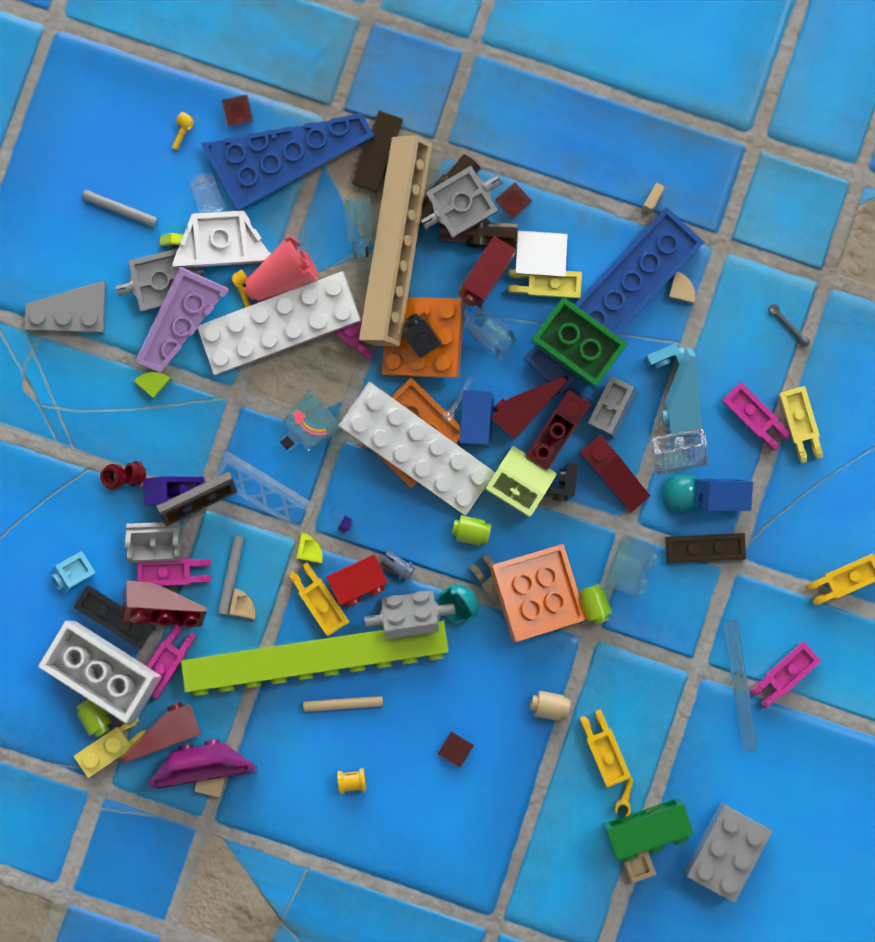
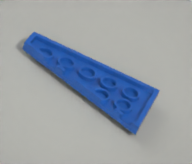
[201,113,375,211]

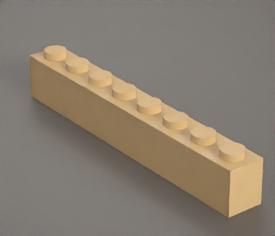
[359,135,432,346]

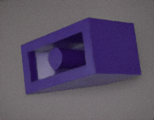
[143,476,205,505]

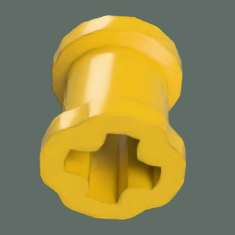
[337,768,366,794]

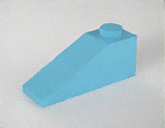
[661,348,702,435]

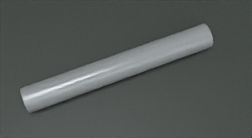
[82,190,158,227]
[218,535,245,615]

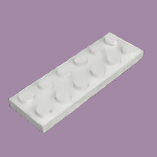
[197,271,361,376]
[338,382,495,516]

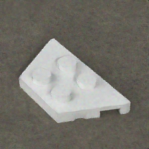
[172,211,271,269]

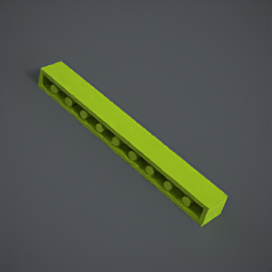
[181,621,449,696]

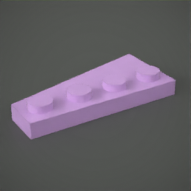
[136,267,229,373]

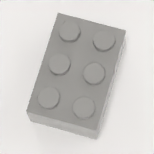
[684,802,773,903]

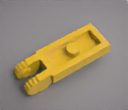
[806,554,875,605]
[289,562,350,637]
[580,710,631,788]

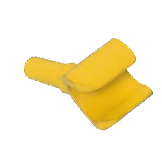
[172,112,194,150]
[232,270,251,308]
[615,779,634,817]

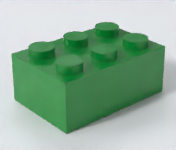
[531,297,628,390]
[603,798,694,862]

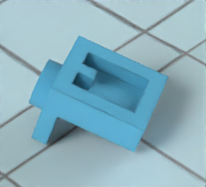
[645,343,685,369]
[50,551,96,594]

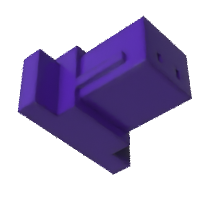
[337,516,352,533]

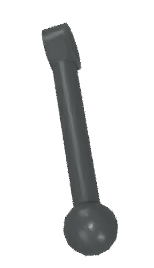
[769,304,810,347]

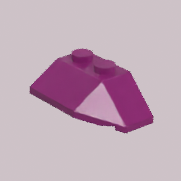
[148,739,258,790]

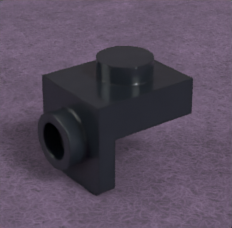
[402,312,442,358]

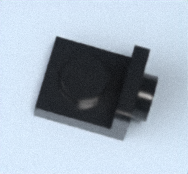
[547,463,577,501]

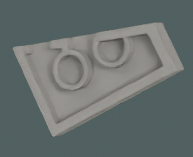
[25,280,107,333]

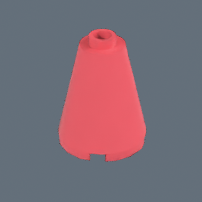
[244,235,319,302]

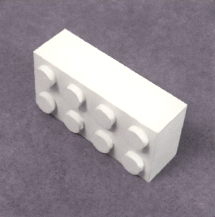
[38,621,162,723]

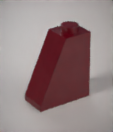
[458,236,516,309]

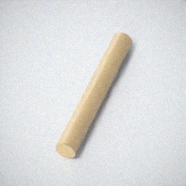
[303,696,383,712]

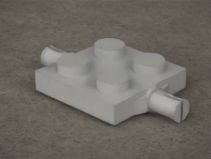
[421,166,503,239]
[115,249,205,313]
[365,590,455,639]

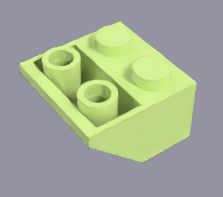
[485,446,557,518]

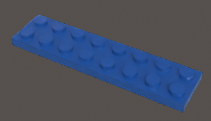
[524,207,704,395]

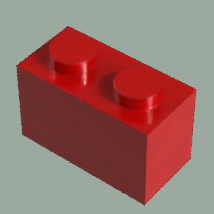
[326,554,388,608]

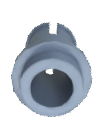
[380,550,415,581]

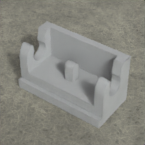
[588,376,638,439]
[125,522,182,563]

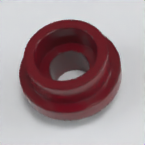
[124,461,146,487]
[100,464,126,490]

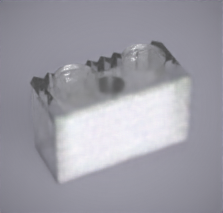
[651,428,708,475]

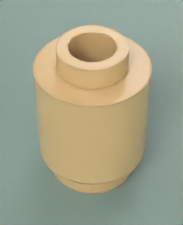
[530,691,570,721]

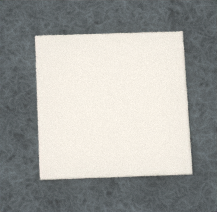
[516,231,567,276]

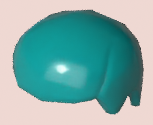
[663,473,704,513]
[437,584,479,624]

